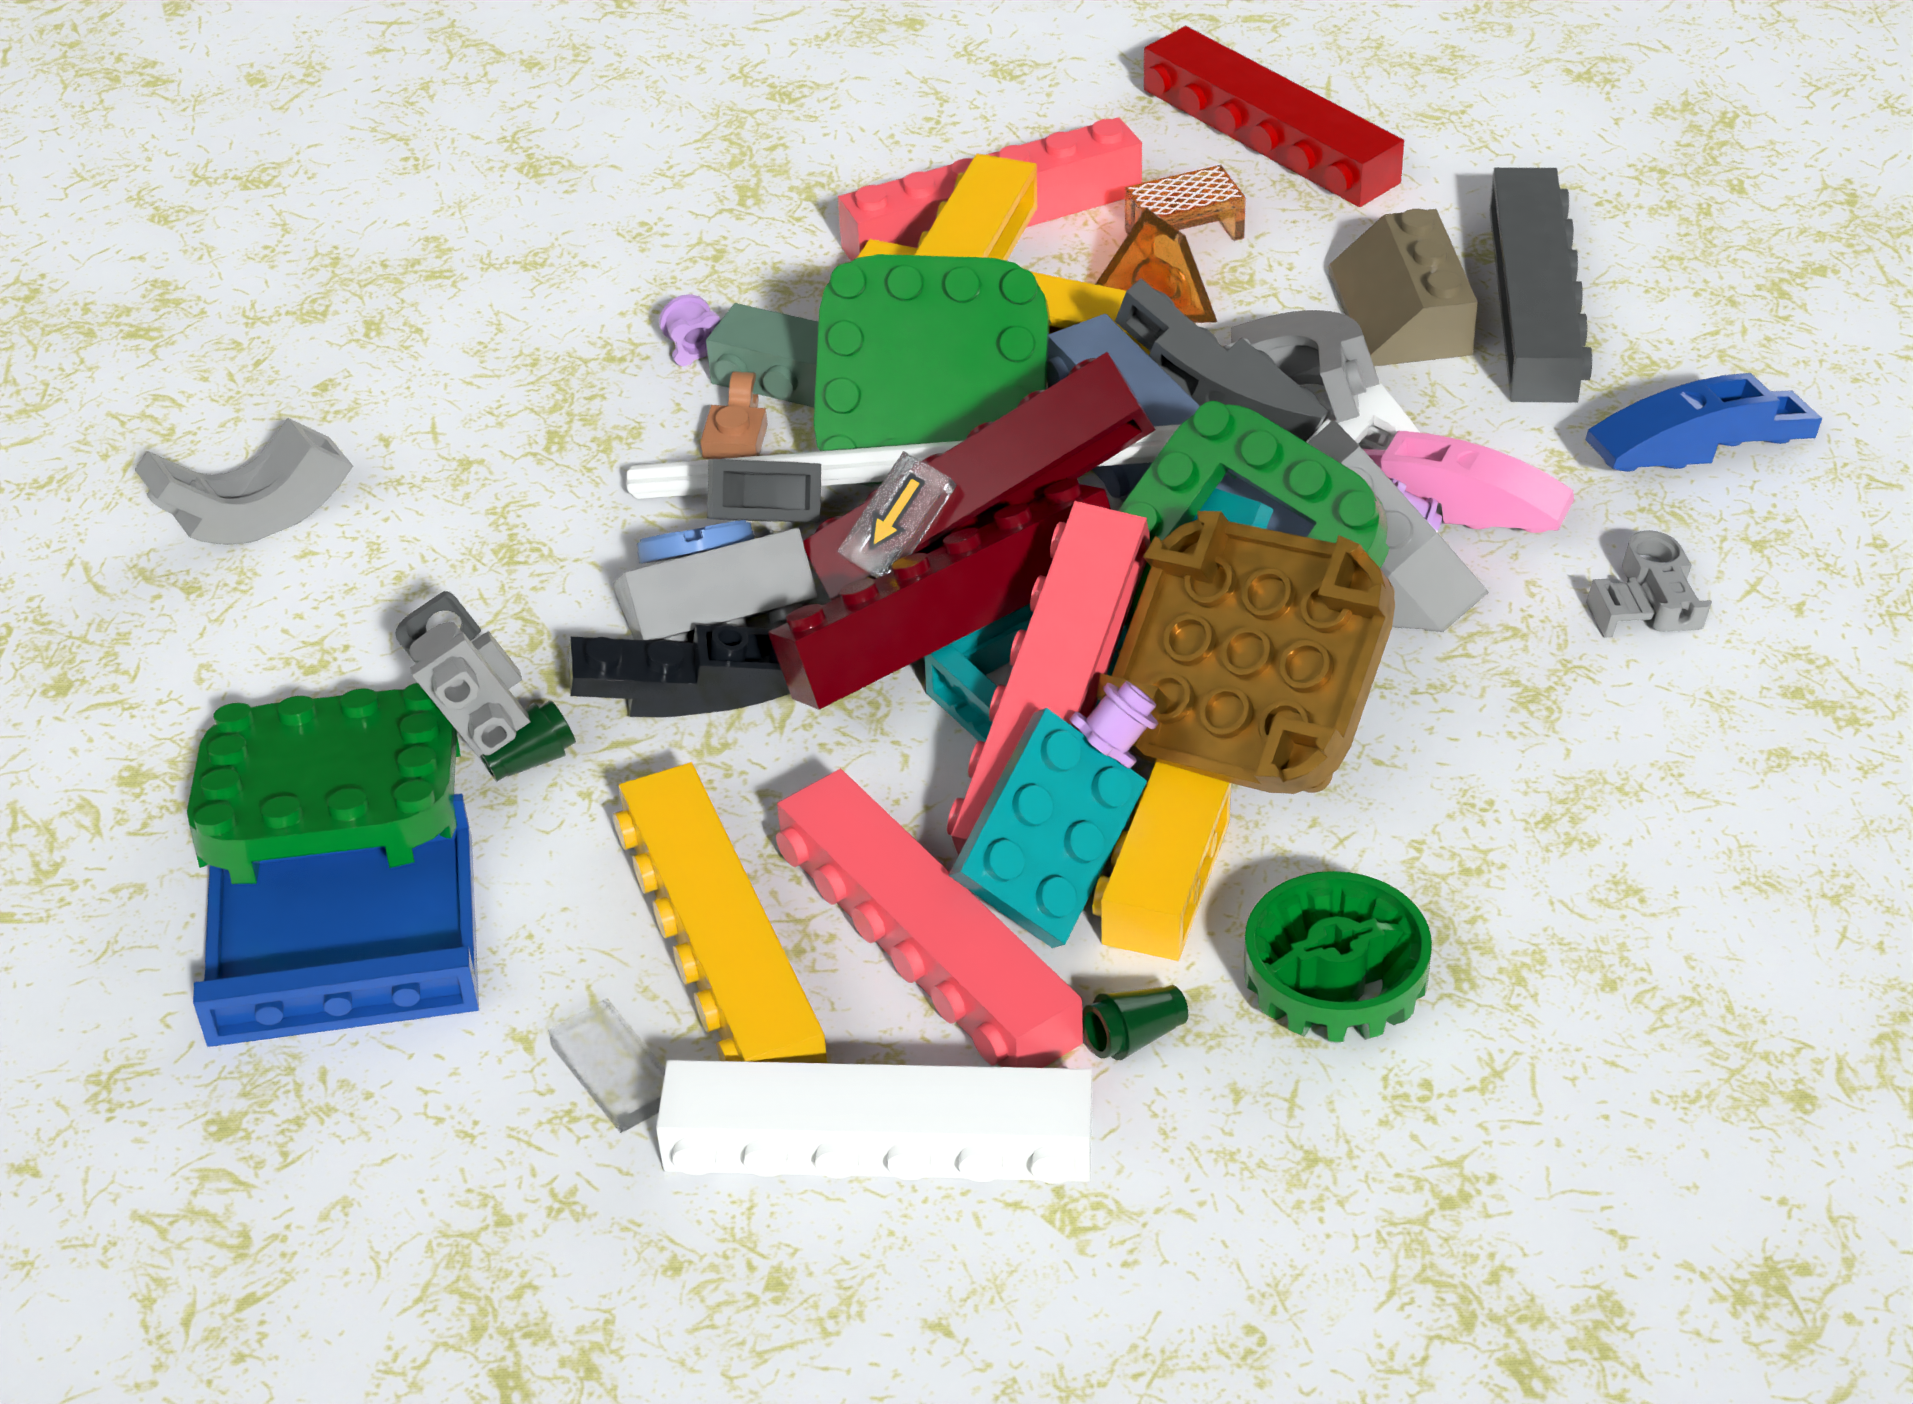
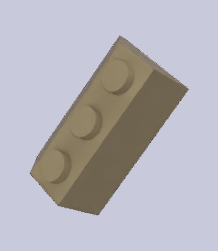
[1329,209,1478,366]

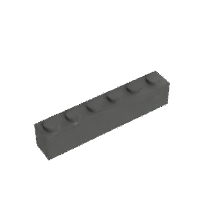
[1489,167,1592,403]

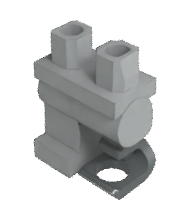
[395,591,530,757]

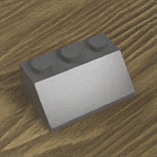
[613,528,818,643]

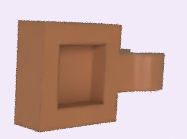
[700,371,768,459]

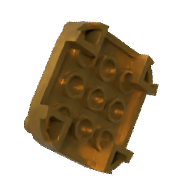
[1096,511,1395,794]

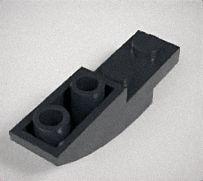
[568,625,790,717]

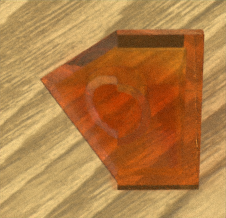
[1095,208,1217,323]

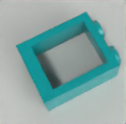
[924,604,1119,742]

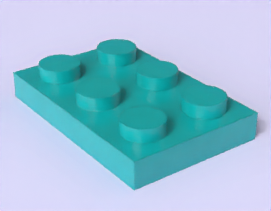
[948,708,1147,948]

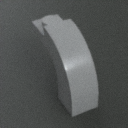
[1231,310,1379,423]
[134,418,353,545]

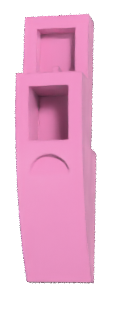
[1363,431,1574,533]

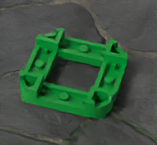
[1118,401,1390,629]

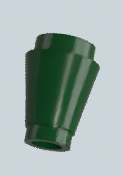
[480,700,576,782]
[1082,985,1189,1060]

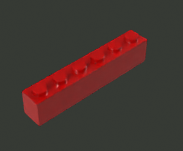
[1144,25,1404,208]

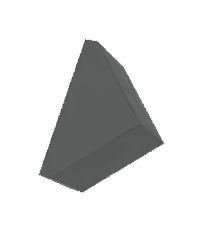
[707,459,821,522]

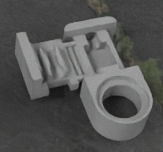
[1586,530,1712,638]

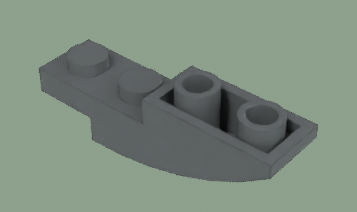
[1115,278,1329,442]

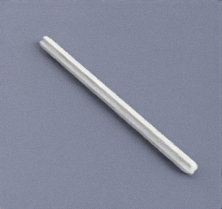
[626,424,1181,499]

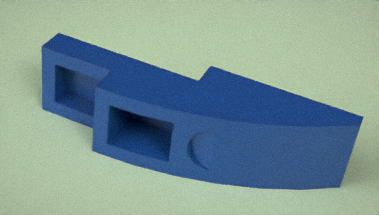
[1585,373,1822,472]

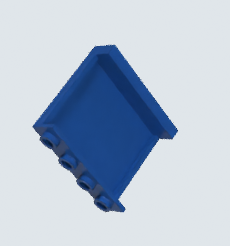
[193,793,479,1047]

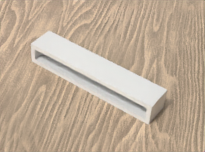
[656,1060,1092,1184]

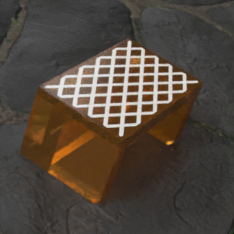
[1125,165,1246,262]

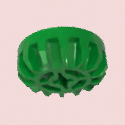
[1244,871,1432,1043]

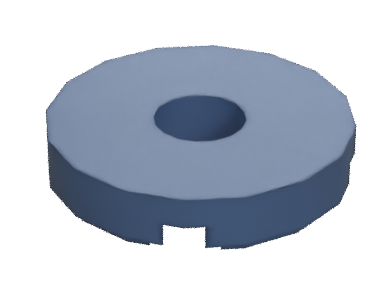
[637,520,755,564]

